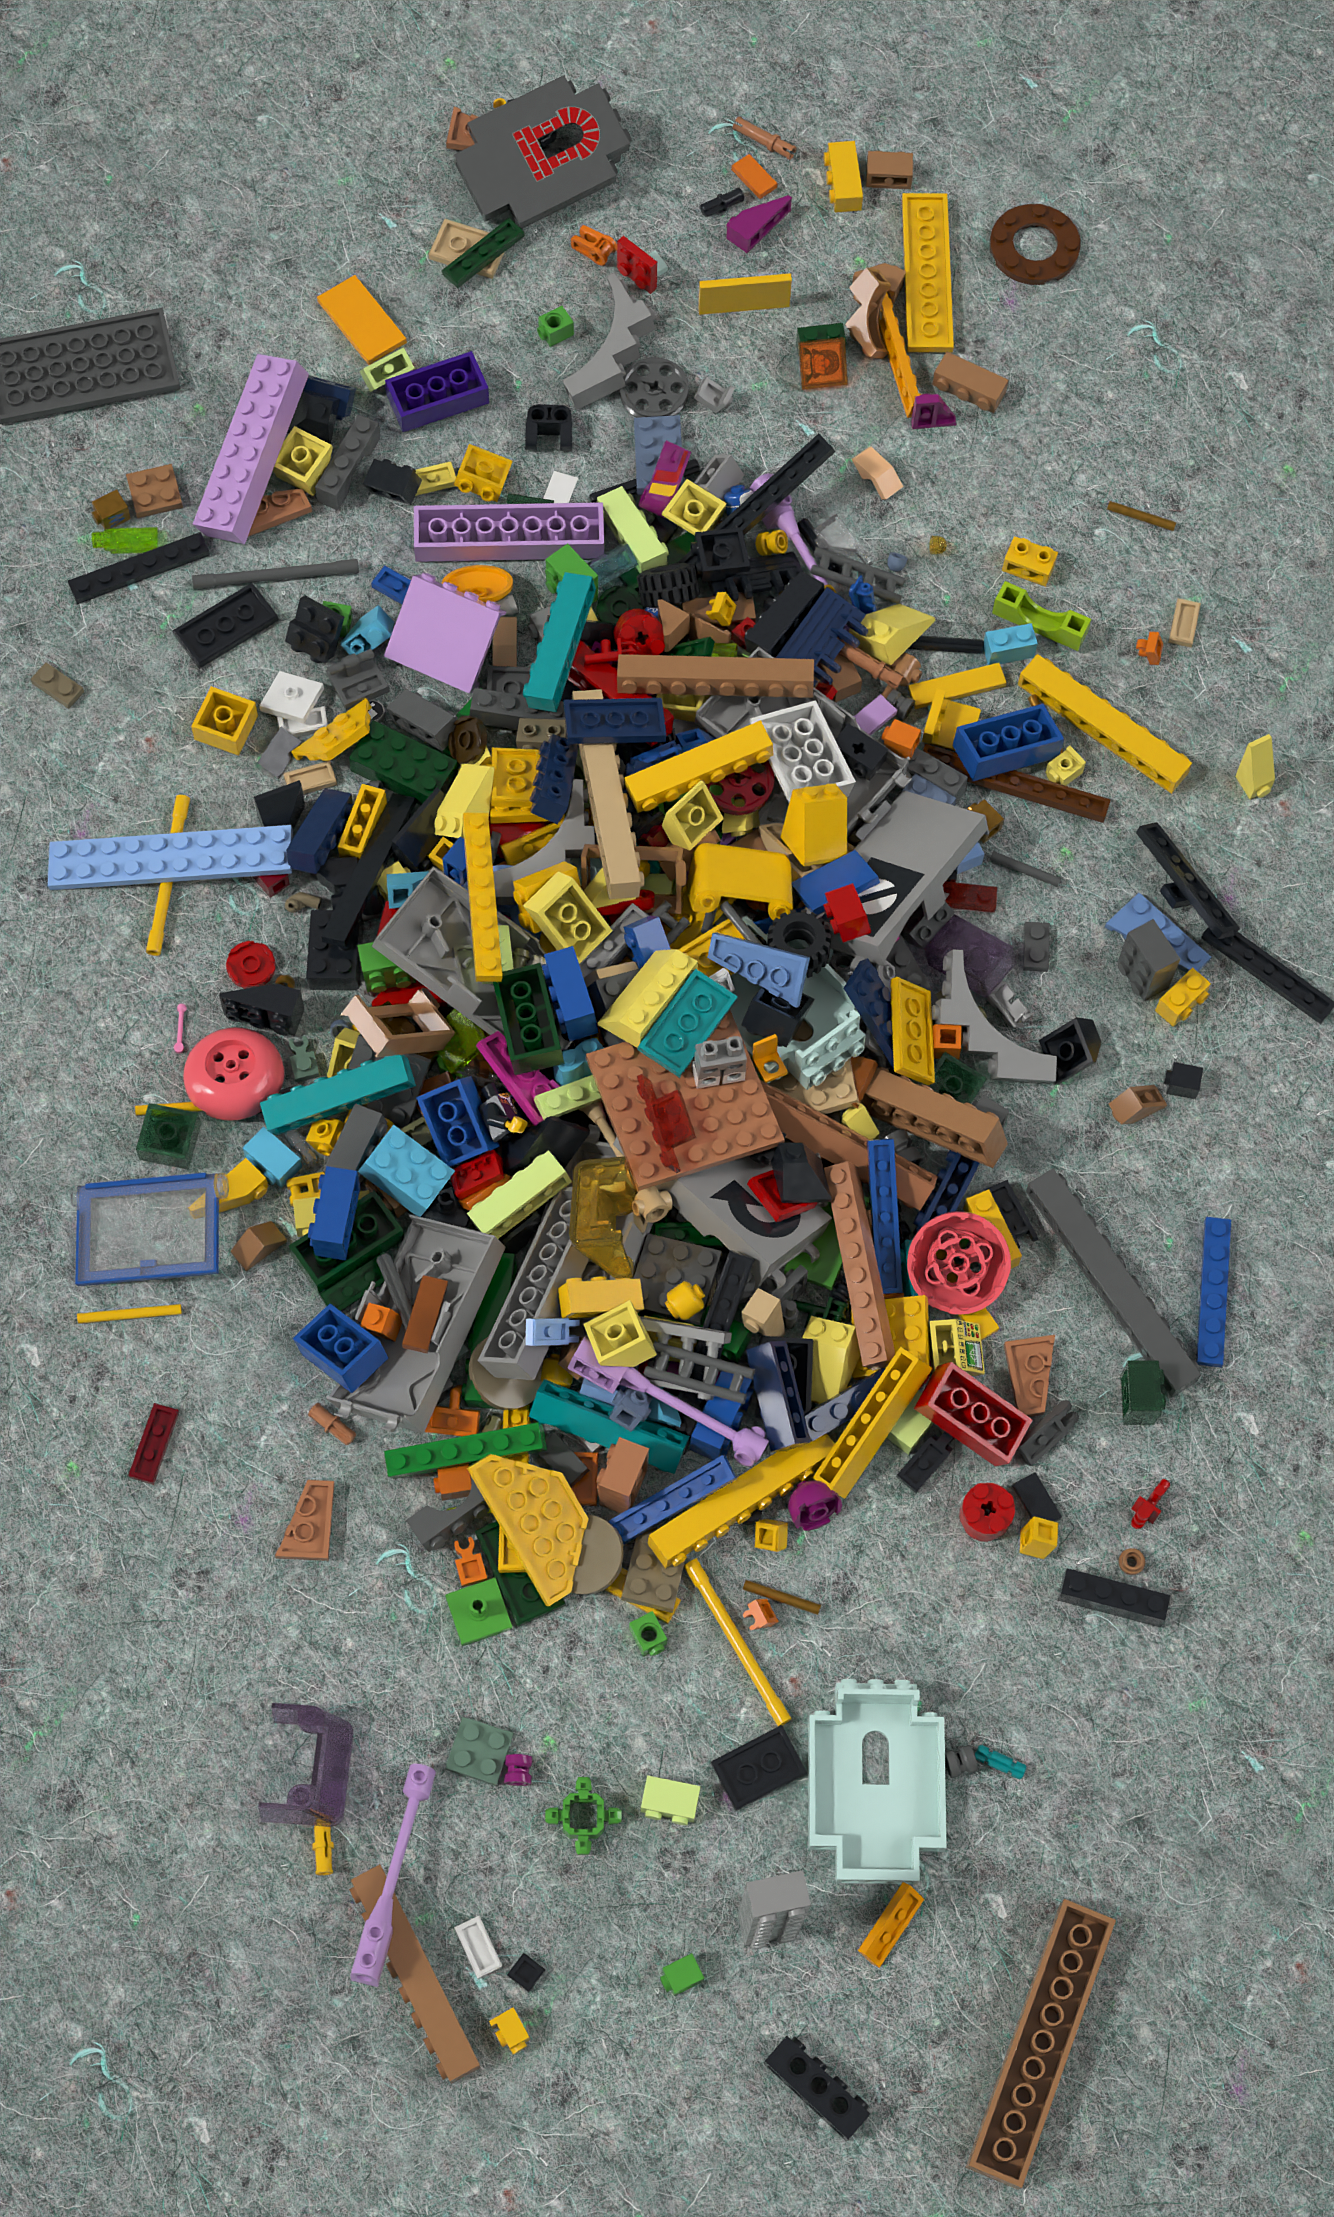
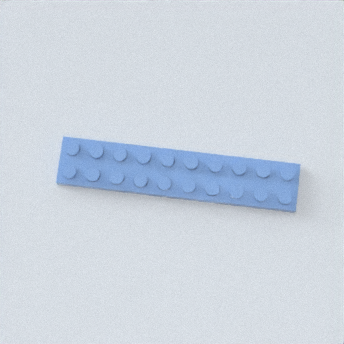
[48,825,293,890]

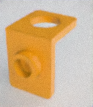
[752,1034,788,1083]

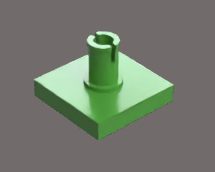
[445,1578,513,1646]

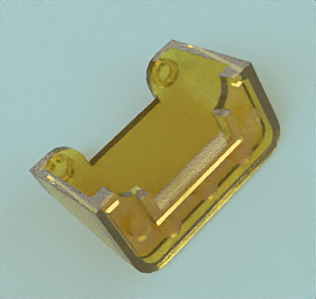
[569,1156,638,1279]

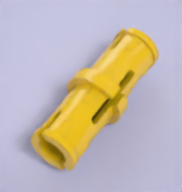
[312,1817,334,1876]

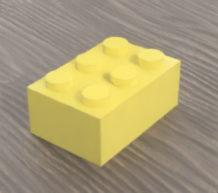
[523,871,613,964]

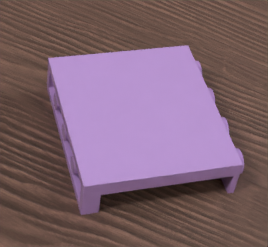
[384,572,506,694]

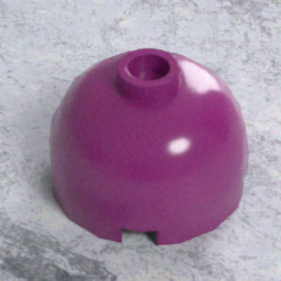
[788,1480,843,1531]

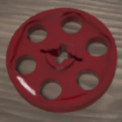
[705,760,774,815]

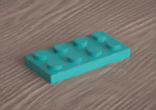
[637,969,738,1078]

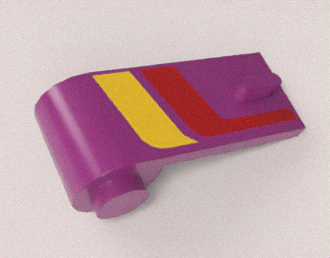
[639,440,691,518]

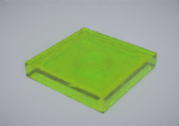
[437,1009,486,1075]

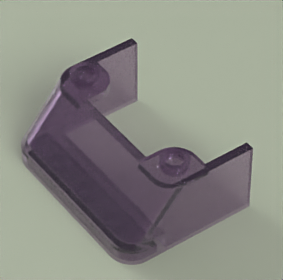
[258,1703,354,1827]

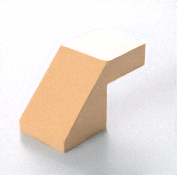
[852,447,903,499]
[493,617,517,667]

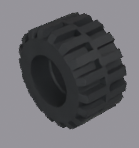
[636,563,700,608]
[767,910,831,978]

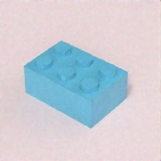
[358,1125,455,1217]

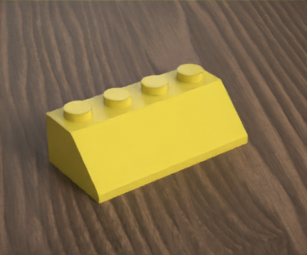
[598,949,698,1048]

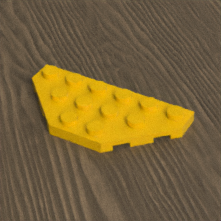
[467,1454,588,1606]

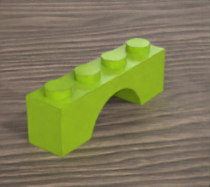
[992,581,1092,651]

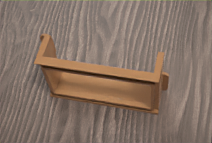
[581,844,686,914]
[341,988,456,1057]

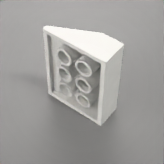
[749,700,856,802]

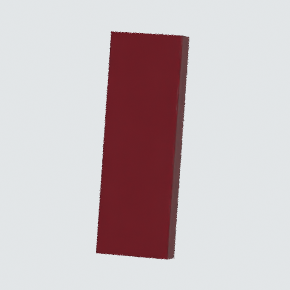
[128,1403,180,1485]

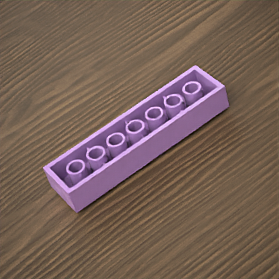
[193,354,309,544]
[414,502,604,562]

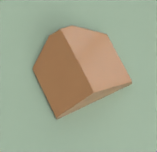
[688,613,730,657]

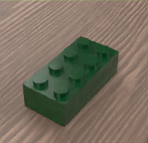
[349,720,458,805]
[493,963,565,1075]
[288,1190,404,1294]

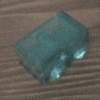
[587,544,639,588]

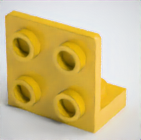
[922,688,981,751]

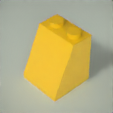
[780,783,847,867]

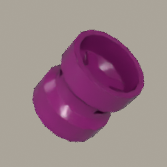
[504,1754,532,1786]

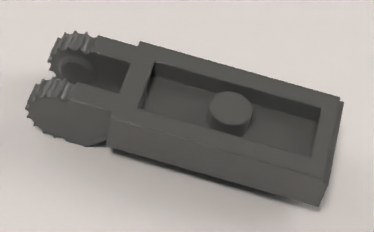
[1017,1400,1080,1466]

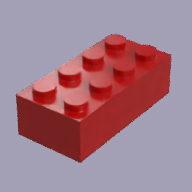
[914,1362,1032,1467]

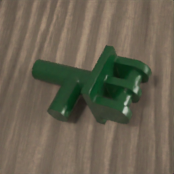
[794,1297,849,1329]

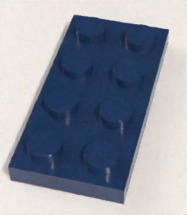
[563,698,666,744]
[843,958,894,1069]

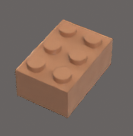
[596,1437,649,1513]

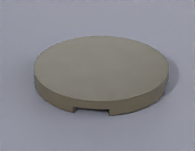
[469,1336,543,1410]
[571,1515,624,1595]

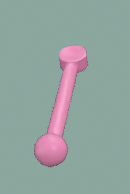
[174,1003,187,1054]

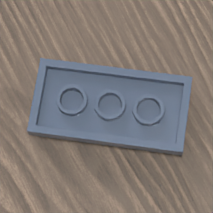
[634,415,684,495]

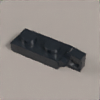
[896,1431,955,1494]

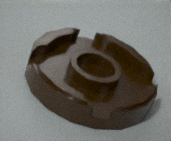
[449,716,487,764]

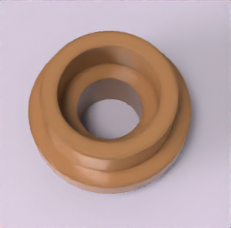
[1119,1548,1145,1575]

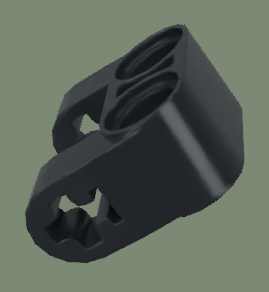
[525,404,572,451]

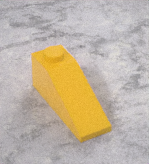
[189,1158,269,1220]

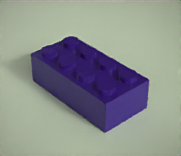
[385,351,489,432]

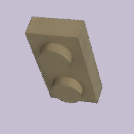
[31,662,84,709]

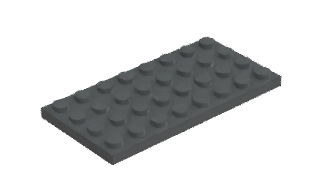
[0,307,181,424]

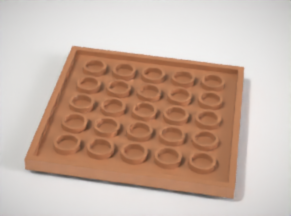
[586,1010,785,1191]

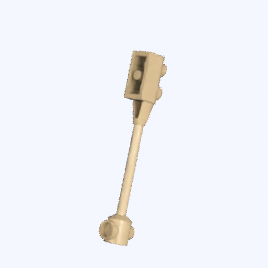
[555,1080,672,1223]

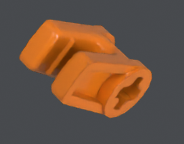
[571,225,617,266]

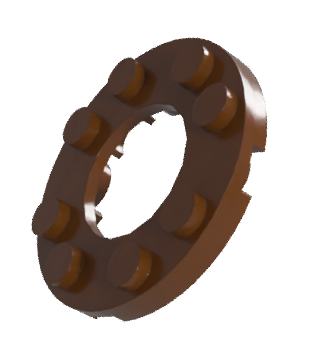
[989,204,1081,285]

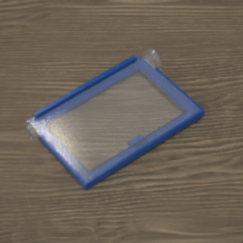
[71,1173,229,1286]

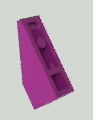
[726,195,792,253]

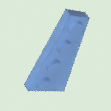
[1105,893,1211,973]
[707,932,810,1008]

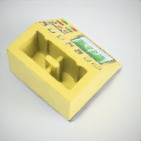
[929,1319,985,1376]

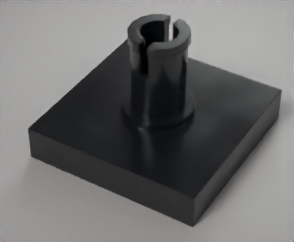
[415,1180,470,1228]

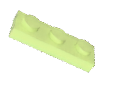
[534,1075,602,1120]

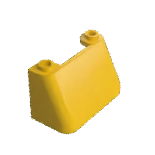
[686,843,793,921]

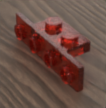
[637,1074,696,1173]

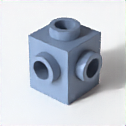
[609,1387,652,1432]

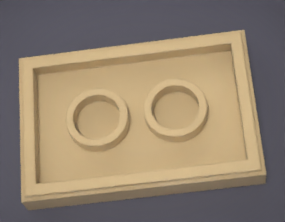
[428,219,504,279]

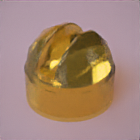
[929,536,947,555]

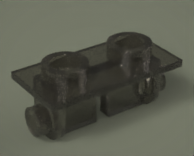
[455,1065,506,1097]

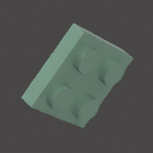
[445,1717,514,1786]

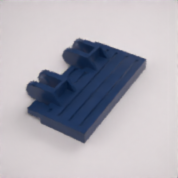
[776,587,868,687]

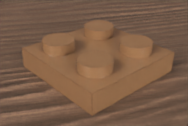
[126,464,183,518]

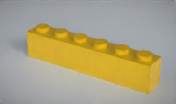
[625,720,773,813]
[813,1346,933,1499]

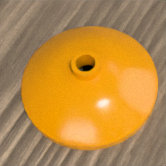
[442,565,513,603]

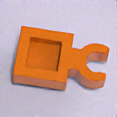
[454,1537,488,1587]

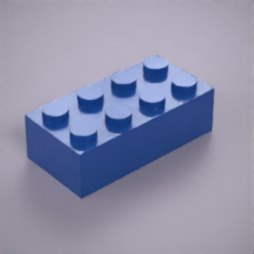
[952,704,1064,781]

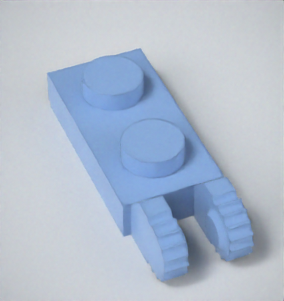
[525,1318,580,1346]

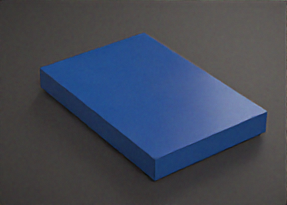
[792,850,880,915]

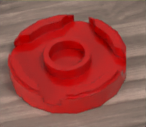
[226,941,276,989]

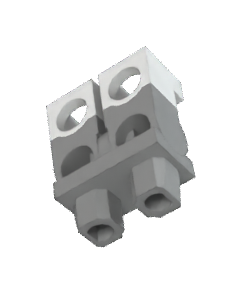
[691,1036,747,1089]

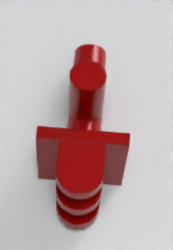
[585,638,637,664]
[1131,1479,1170,1529]

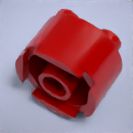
[614,609,665,655]
[959,1483,1015,1542]

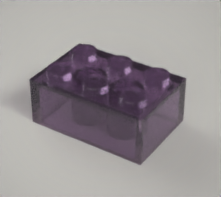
[924,914,1017,998]

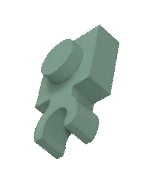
[289,1036,320,1083]

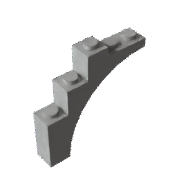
[562,272,656,410]
[493,780,598,905]
[932,949,1057,1084]

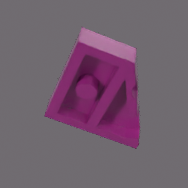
[911,394,957,429]

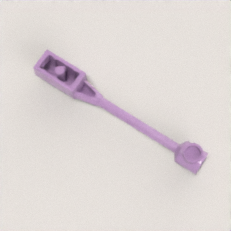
[749,473,850,632]
[567,1337,769,1466]
[350,1764,436,1987]

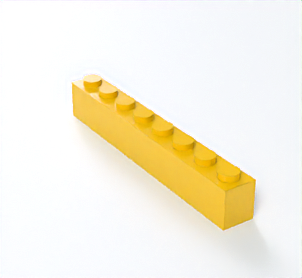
[1017,654,1192,794]
[647,1433,835,1569]

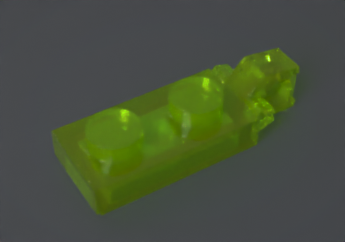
[91,527,158,554]

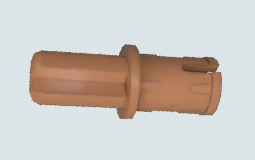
[308,1403,356,1445]

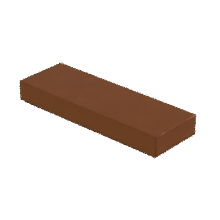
[402,1275,448,1354]

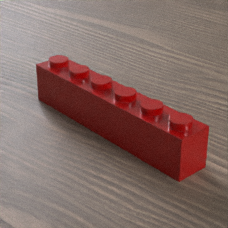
[567,641,674,747]

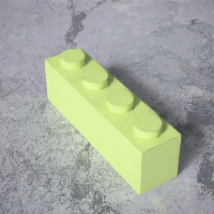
[597,486,669,573]
[467,1150,572,1239]

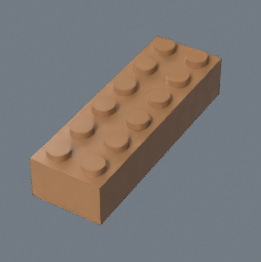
[861,1067,1008,1168]

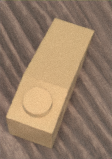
[741,1288,785,1337]

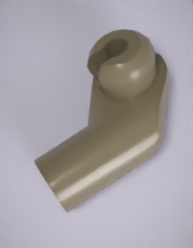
[285,892,322,913]

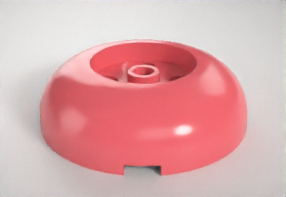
[183,1027,284,1121]
[907,1211,1011,1314]

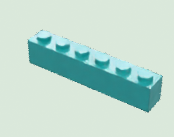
[523,572,596,712]
[260,1055,416,1136]
[529,1379,690,1474]

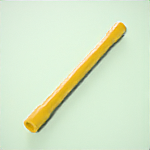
[146,795,190,956]
[684,1558,792,1726]

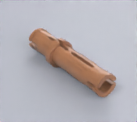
[733,116,797,160]
[839,640,904,690]

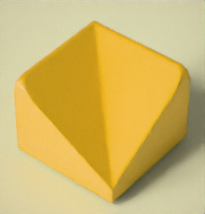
[754,1519,788,1552]

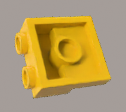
[454,444,513,502]

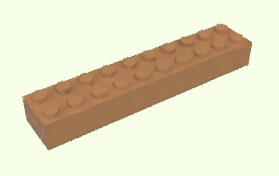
[965,1899,1116,2190]

